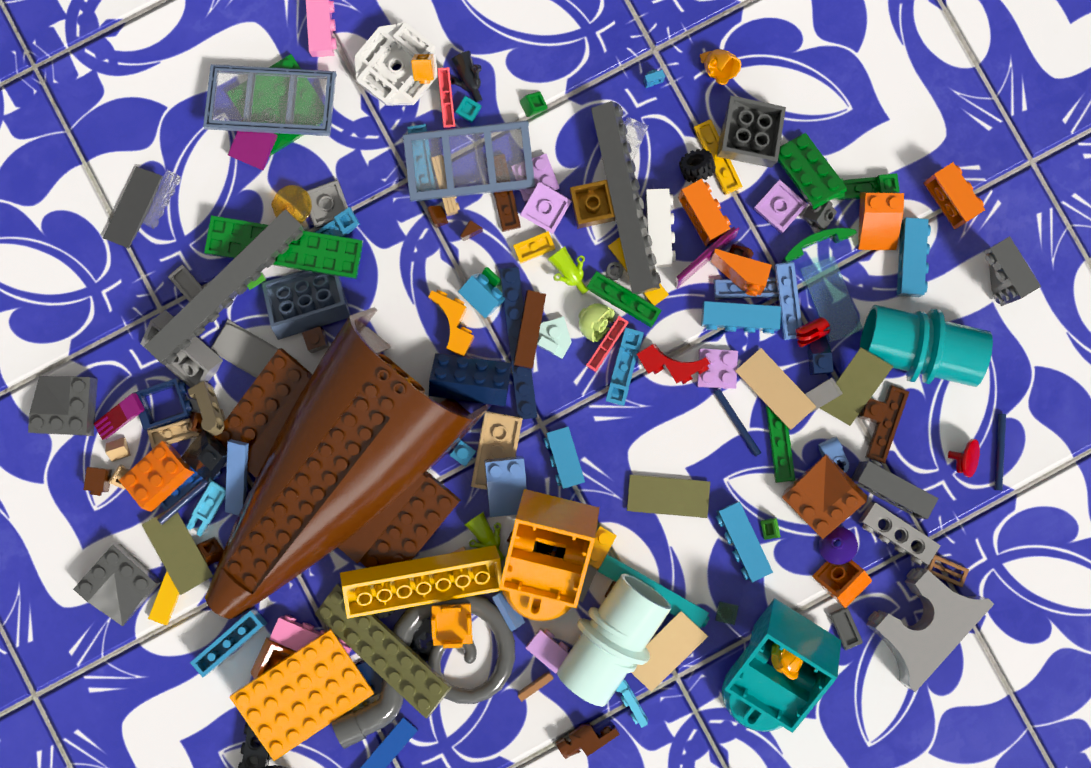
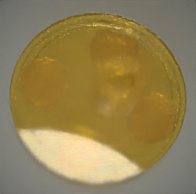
[271,185,312,224]

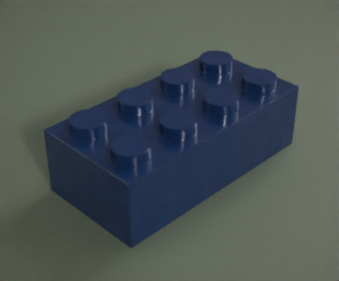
[429,353,512,406]

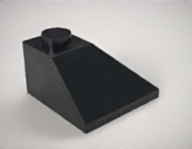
[181,429,227,483]

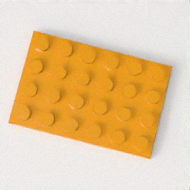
[230,628,374,761]

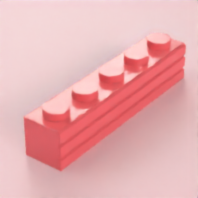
[437,67,456,129]
[586,316,629,373]

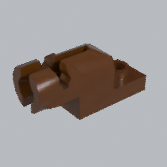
[555,723,620,759]

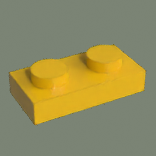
[513,231,556,264]
[588,526,617,570]

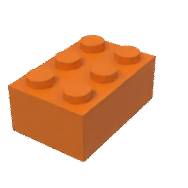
[923,162,985,230]
[678,179,731,247]
[119,441,195,512]

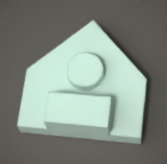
[537,316,572,359]

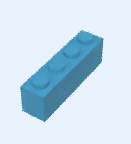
[897,218,931,297]
[701,301,781,334]
[716,501,773,582]
[190,608,267,678]

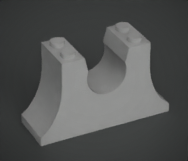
[866,567,994,692]

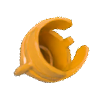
[700,49,741,85]
[771,643,803,680]

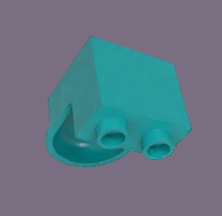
[722,598,841,733]

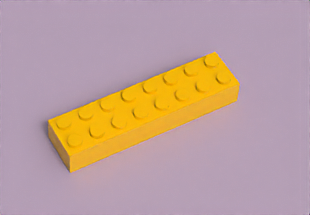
[340,545,502,619]

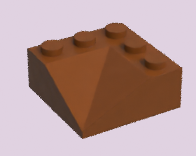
[782,454,867,539]

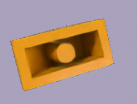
[411,54,435,84]

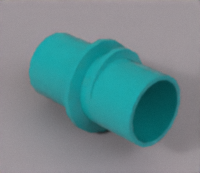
[859,305,993,387]

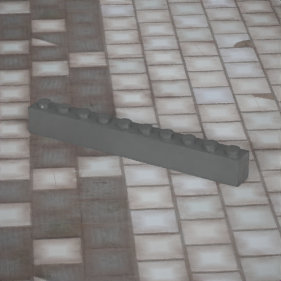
[591,101,661,294]
[144,209,305,365]

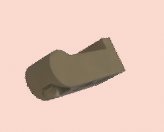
[188,381,224,436]

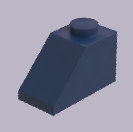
[807,336,834,375]

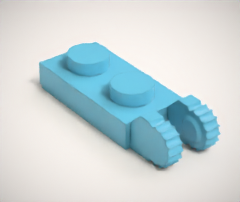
[187,481,226,537]
[616,679,648,728]

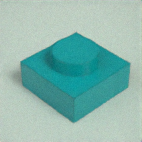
[456,96,482,123]

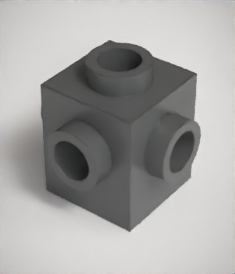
[802,201,837,231]

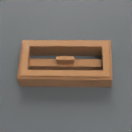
[926,555,969,587]
[518,671,554,702]

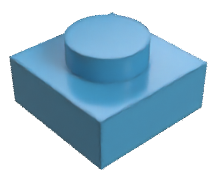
[643,69,665,88]
[450,440,477,467]

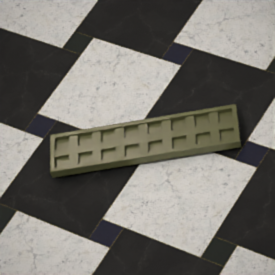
[315,584,452,718]

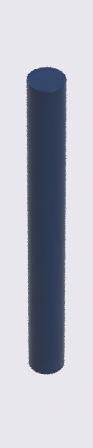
[713,388,761,457]
[995,414,1006,491]
[157,471,222,525]

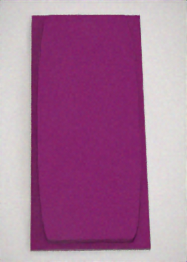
[675,227,740,289]

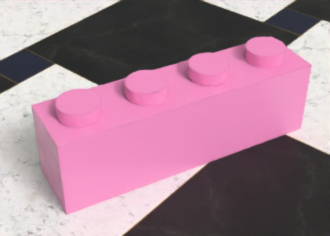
[306,0,337,57]
[269,615,352,655]

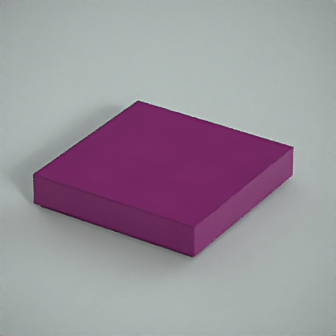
[228,120,278,170]

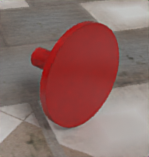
[948,439,980,477]

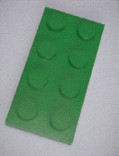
[778,133,847,210]

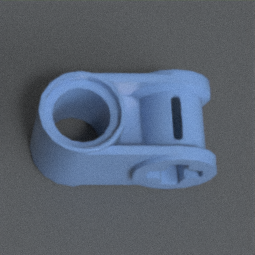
[818,436,849,472]

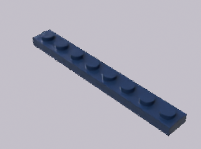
[500,267,537,420]

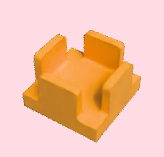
[431,603,473,648]

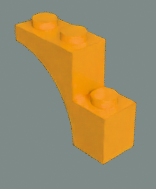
[428,290,474,357]

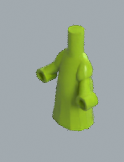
[547,246,588,295]
[464,512,505,561]

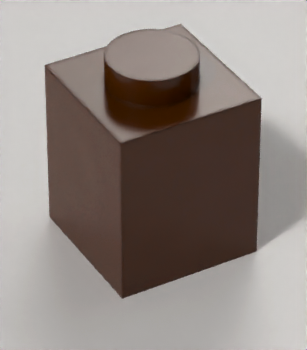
[302,327,330,353]
[858,398,887,423]
[83,467,112,496]

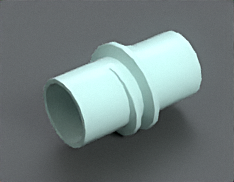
[557,574,671,707]

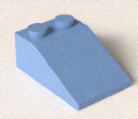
[484,456,527,517]

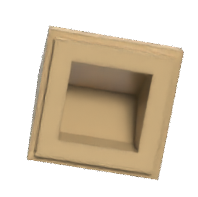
[105,437,131,462]
[109,465,129,490]

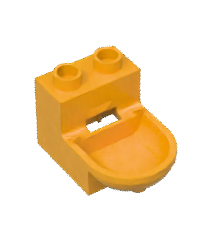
[499,489,600,621]

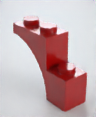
[637,344,711,384]

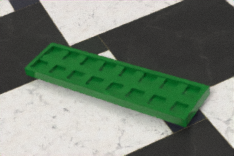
[204,215,363,279]

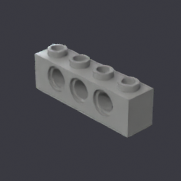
[858,502,941,566]

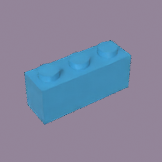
[544,426,585,489]

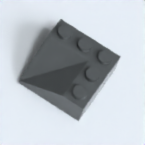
[716,95,786,168]
[984,236,1041,306]
[28,376,98,436]
[73,544,162,626]

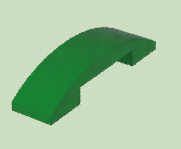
[832,173,900,200]
[782,228,857,263]

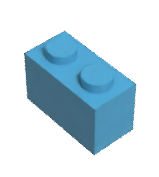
[458,272,505,318]

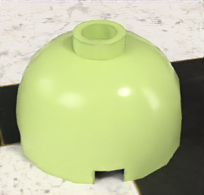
[579,303,615,342]

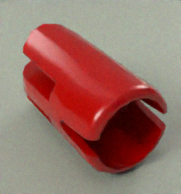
[795,317,830,347]

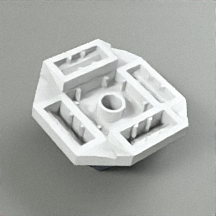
[355,22,438,106]

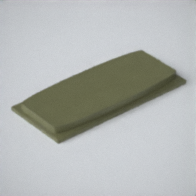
[820,347,893,426]
[627,475,710,518]
[142,510,213,595]

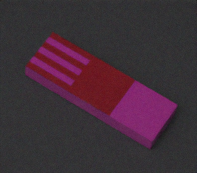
[93,393,145,440]

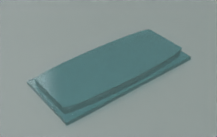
[800,256,863,343]

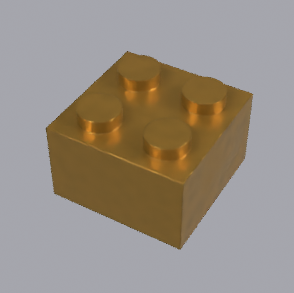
[570,180,615,229]

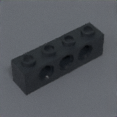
[238,723,270,768]

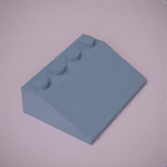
[262,270,351,340]

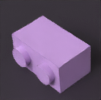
[526,628,570,674]

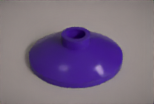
[818,527,858,565]

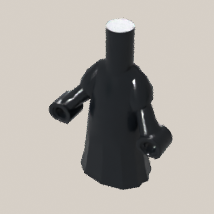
[450,51,482,103]

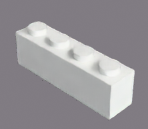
[645,189,676,268]

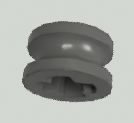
[606,262,624,280]

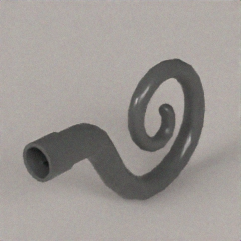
[332,595,515,749]

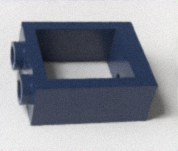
[134,378,193,430]

